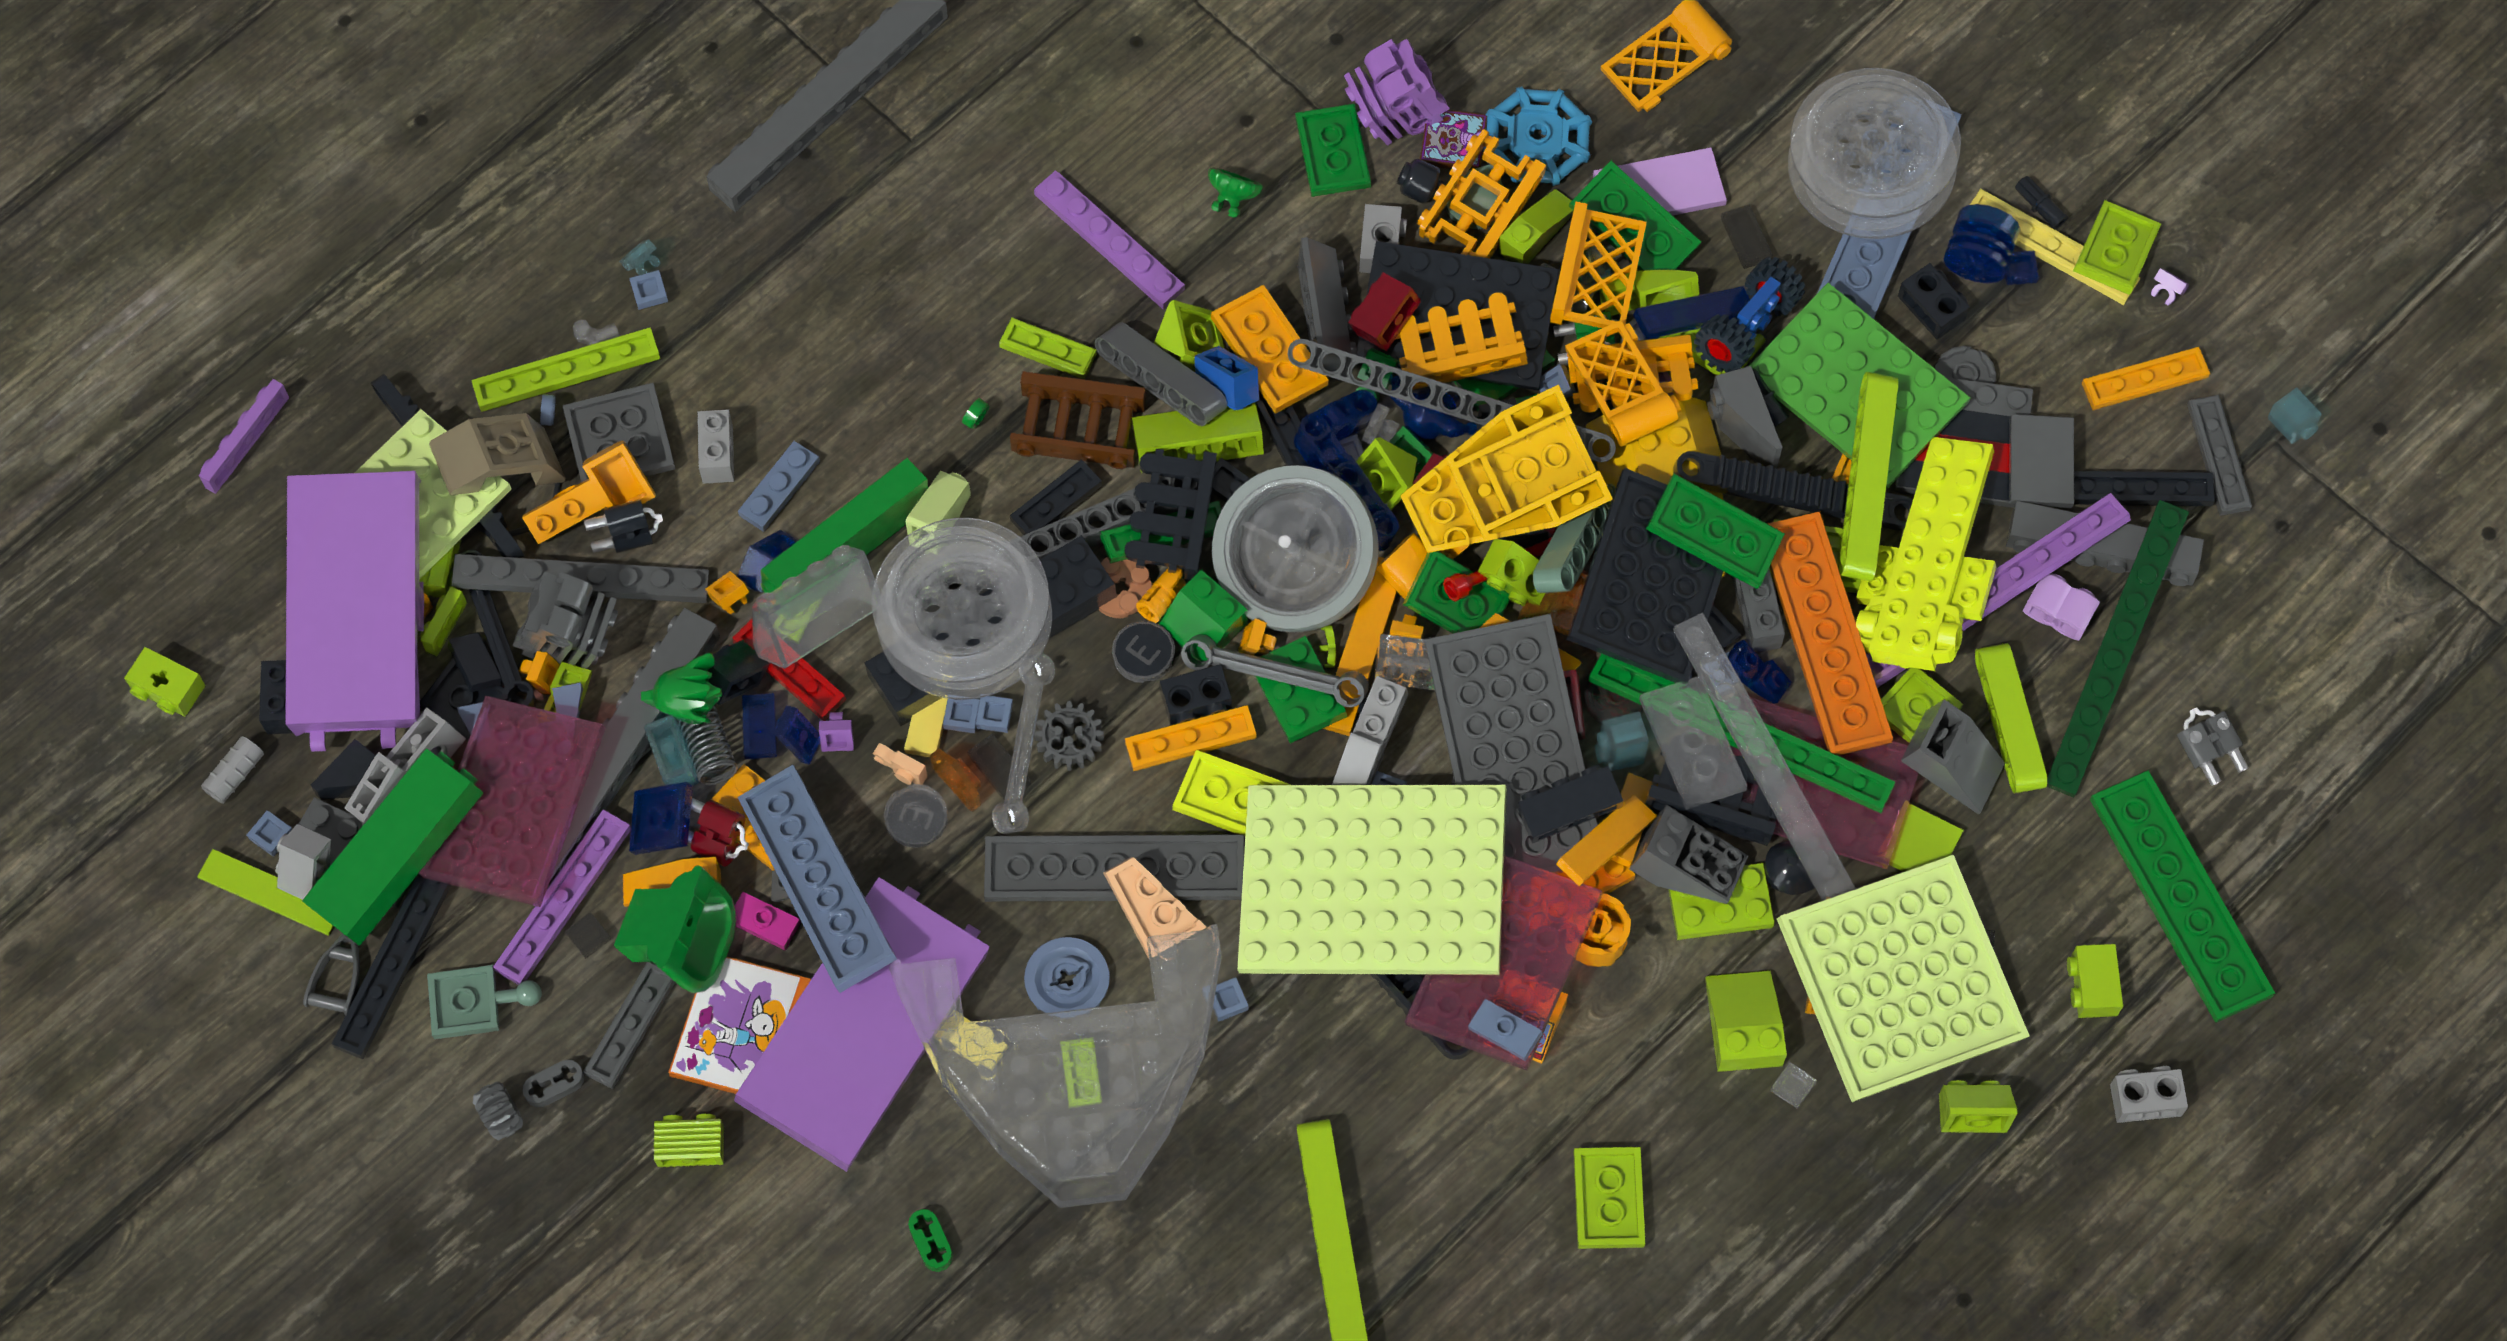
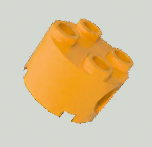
[1563,893,1631,967]

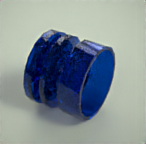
[1943,204,2021,284]

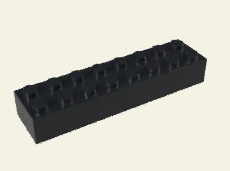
[864,535,1117,727]

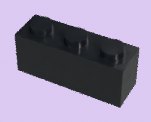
[1517,765,1624,844]

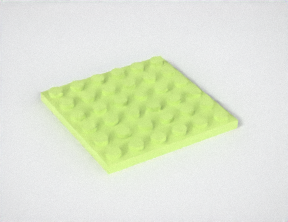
[1777,855,2029,1102]

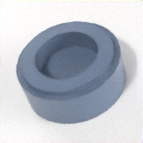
[540,394,556,426]

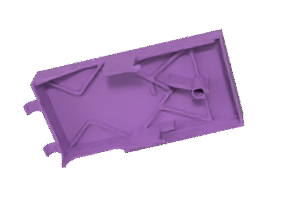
[286,471,424,752]
[734,877,990,1172]

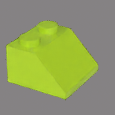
[1939,1080,2017,1133]

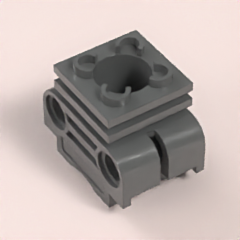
[512,571,618,669]

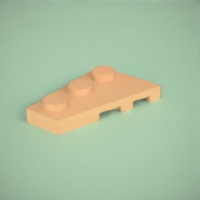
[1103,857,1207,959]

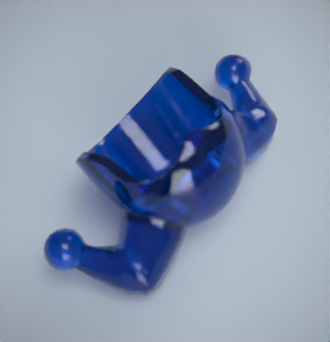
[1390,376,1477,440]

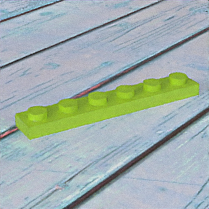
[471,327,660,412]

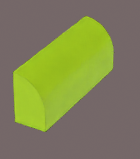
[1132,402,1264,473]

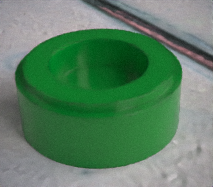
[962,398,989,429]

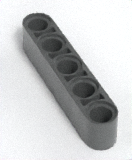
[1095,322,1227,426]

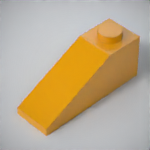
[623,857,721,907]

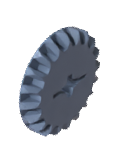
[1024,937,1109,1020]

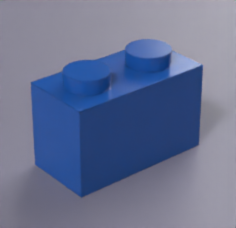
[1195,346,1259,410]

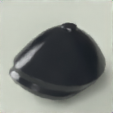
[1764,841,1828,895]

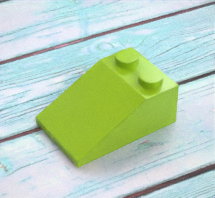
[1705,971,1787,1072]

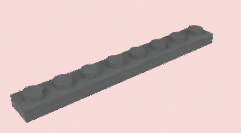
[452,554,709,603]

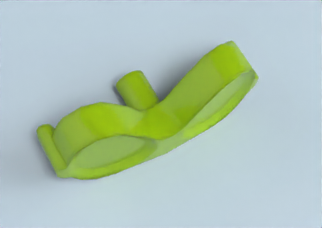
[1319,625,1336,668]

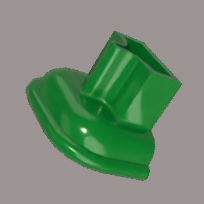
[614,865,737,993]

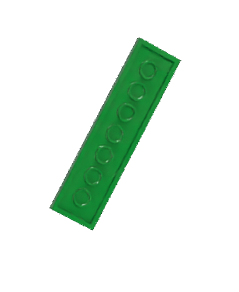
[2090,770,2275,1023]

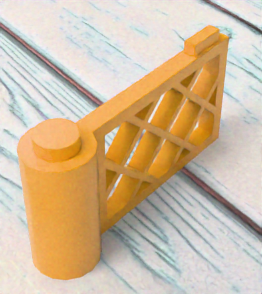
[1601,0,1732,112]
[1565,320,1681,446]

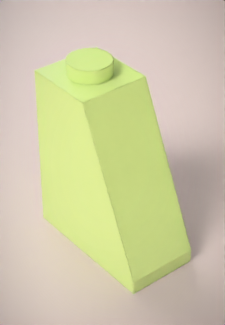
[905,471,971,558]

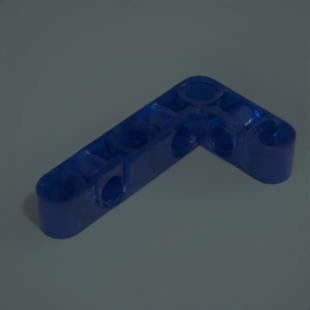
[1293,390,1399,552]

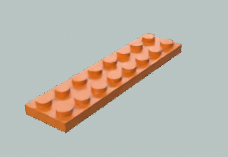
[1768,511,1893,756]

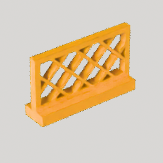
[1550,202,1647,328]

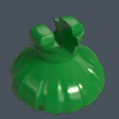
[1208,167,1263,218]

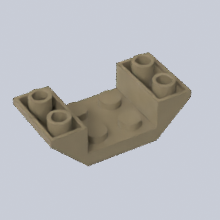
[429,413,566,495]

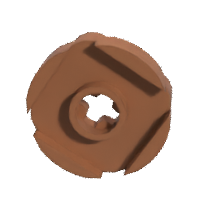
[1098,557,1152,618]

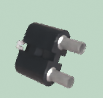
[584,499,663,554]

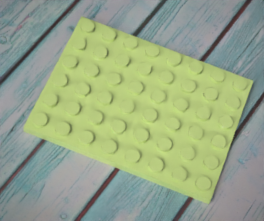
[1237,785,1507,975]

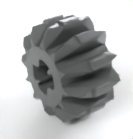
[473,1081,523,1140]

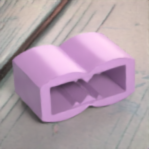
[2023,574,2100,641]

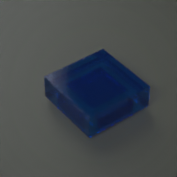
[2003,251,2039,285]

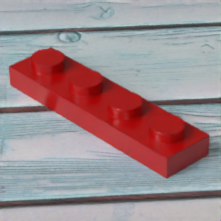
[732,616,846,721]

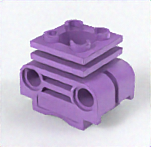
[1344,39,1450,145]

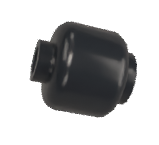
[1397,159,1444,204]

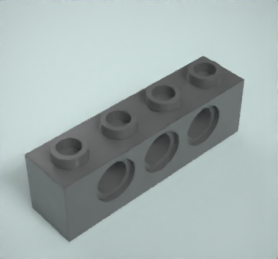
[1732,569,1785,653]

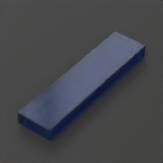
[1633,286,1750,340]

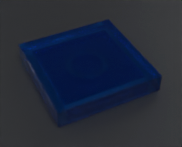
[629,782,693,855]

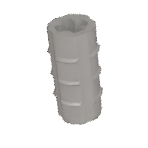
[201,736,264,804]

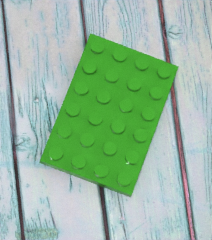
[1749,283,1970,490]

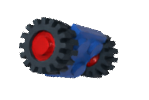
[1694,257,1805,373]

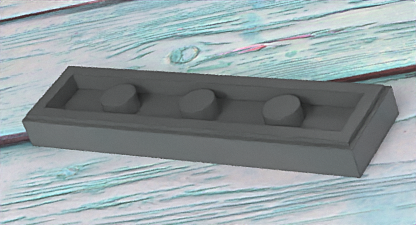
[2187,395,2252,516]
[583,962,675,1089]

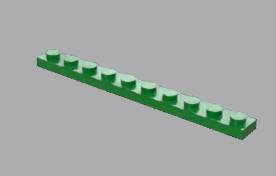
[1589,654,1896,813]

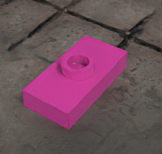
[735,892,801,950]

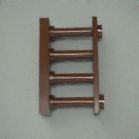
[1010,371,1146,469]

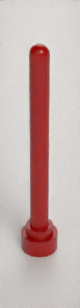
[1444,537,1552,601]

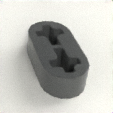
[523,1060,584,1108]

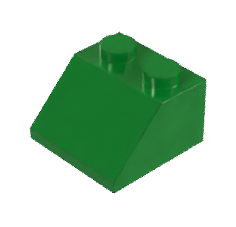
[1158,570,1248,661]

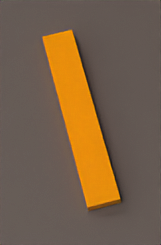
[1323,556,1397,736]

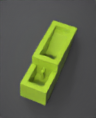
[1599,270,1700,316]

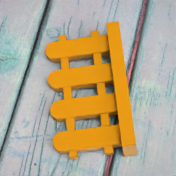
[1395,293,1528,390]
[1567,335,1698,413]

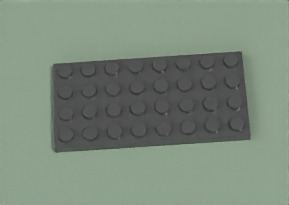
[1425,614,1597,884]

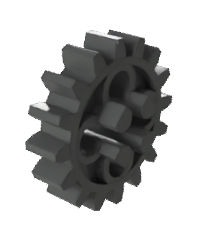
[1034,701,1104,771]

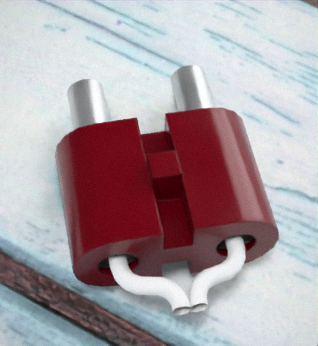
[677,797,749,867]

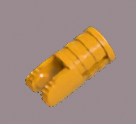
[1136,567,1186,623]

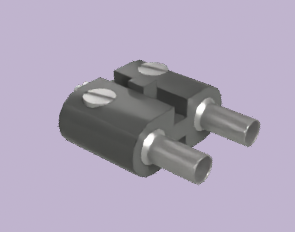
[2176,707,2249,786]

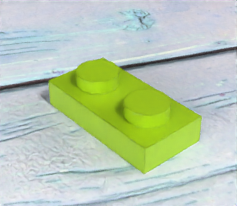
[420,587,467,656]

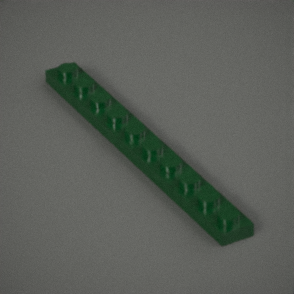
[2047,500,2189,798]

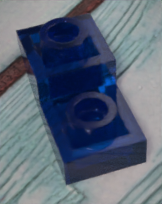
[1722,640,1792,704]

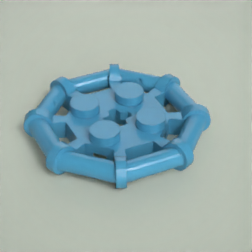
[1483,86,1592,186]

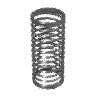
[677,706,738,785]

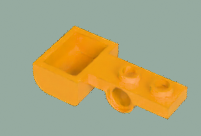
[522,441,656,544]
[1376,533,1469,614]

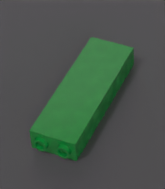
[760,458,928,618]
[302,748,483,946]

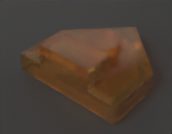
[930,748,981,812]

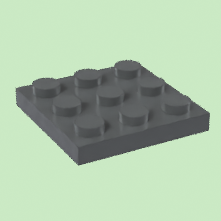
[562,383,676,483]

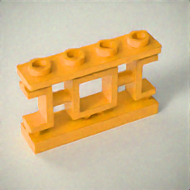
[1417,129,1546,259]

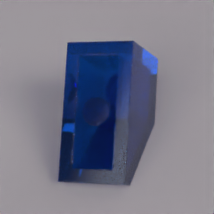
[737,530,798,593]

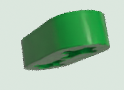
[908,1209,953,1272]

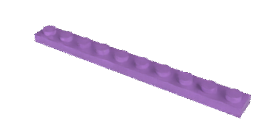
[1866,493,2131,688]

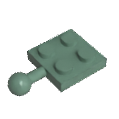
[427,965,542,1039]

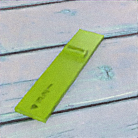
[197,849,334,936]

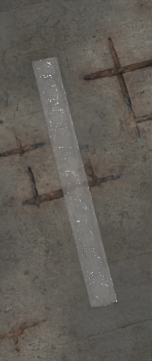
[1673,613,1856,901]

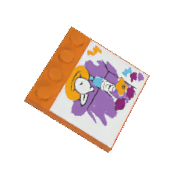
[668,957,811,1094]

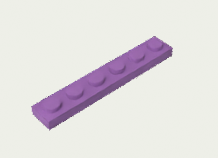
[1034,170,1185,310]
[493,809,631,985]

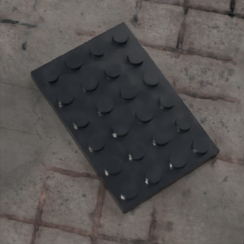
[1357,241,1559,391]
[1566,468,1723,686]

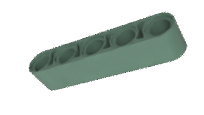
[1533,484,1616,593]

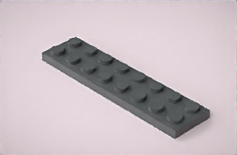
[984,835,1244,902]

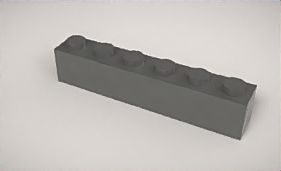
[2006,501,2204,586]

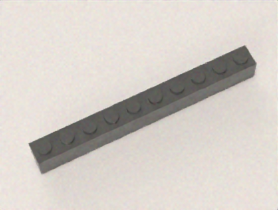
[706,0,948,212]
[511,608,720,895]

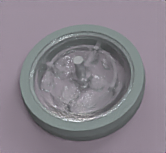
[1212,465,1379,632]

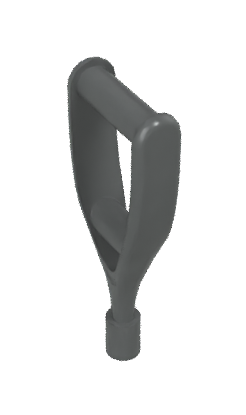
[303,933,360,1016]

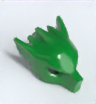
[641,653,722,724]

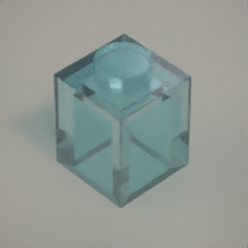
[2267,387,2322,444]

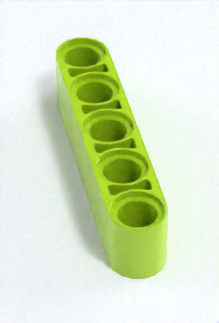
[1975,643,2047,794]

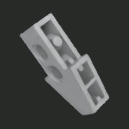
[1332,676,1408,785]
[345,708,466,824]

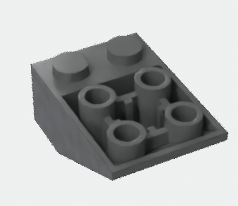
[1901,699,2005,814]
[1629,805,1748,904]

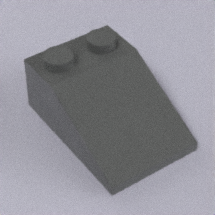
[1707,366,1782,469]

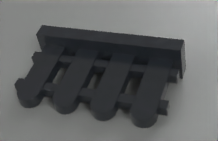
[1124,449,1217,580]
[1645,736,1787,846]

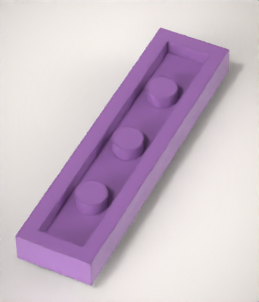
[199,379,289,494]

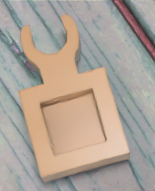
[873,743,928,787]

